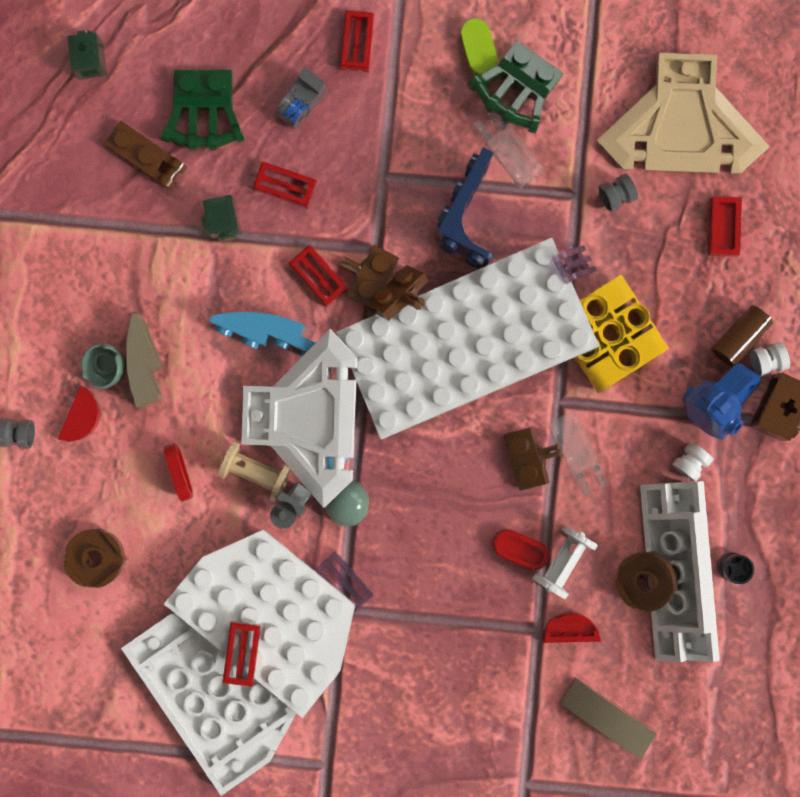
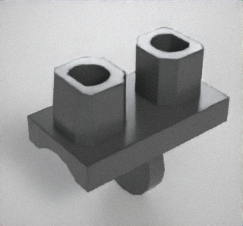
[270,482,311,529]

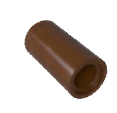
[711,305,774,368]

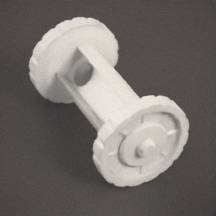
[532,525,598,599]

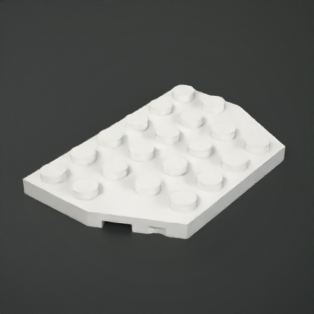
[164,529,355,718]
[121,613,296,796]

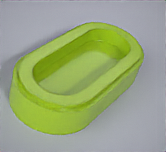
[461,18,498,75]

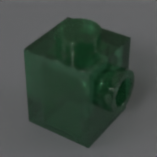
[67,30,107,79]
[201,194,242,242]

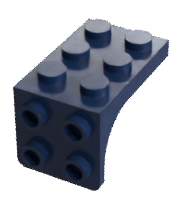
[436,147,494,269]

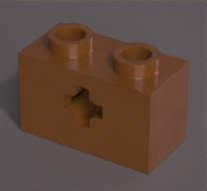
[749,372,800,441]

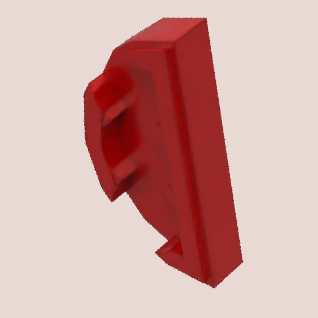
[58,386,101,442]
[541,611,601,643]

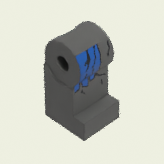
[275,67,327,129]

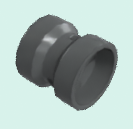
[598,173,638,212]
[0,418,35,449]

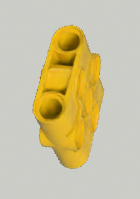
[573,274,669,393]

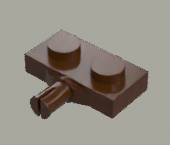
[339,245,399,308]
[367,265,429,321]
[503,426,562,491]

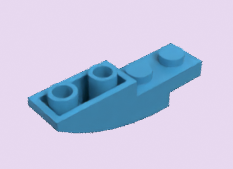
[209,312,316,356]

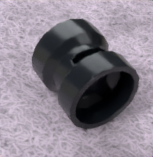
[717,552,754,584]

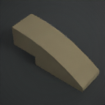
[126,313,164,409]
[560,677,657,760]

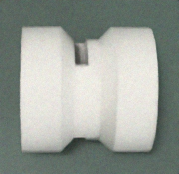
[750,342,790,377]
[672,442,714,482]

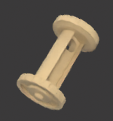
[218,441,291,502]

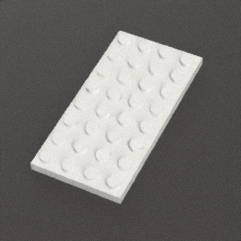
[336,238,599,439]

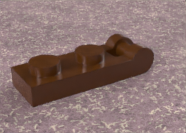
[104,121,187,190]

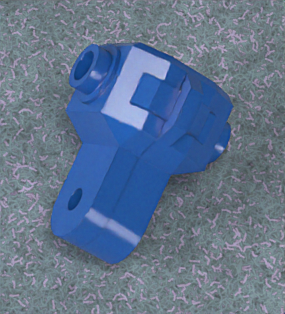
[682,363,761,439]

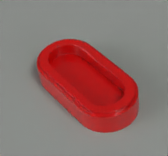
[164,443,193,502]
[492,529,549,570]

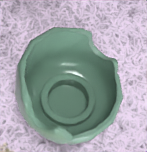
[81,343,126,389]
[325,480,369,527]

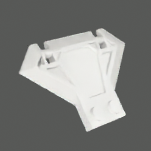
[241,329,357,508]

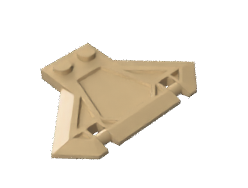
[597,53,770,174]

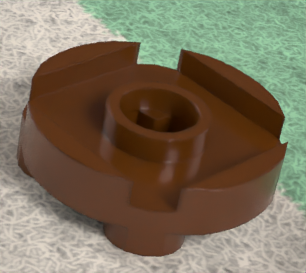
[64,528,126,588]
[616,551,678,612]

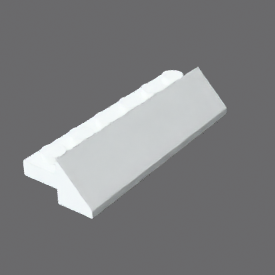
[640,481,720,662]

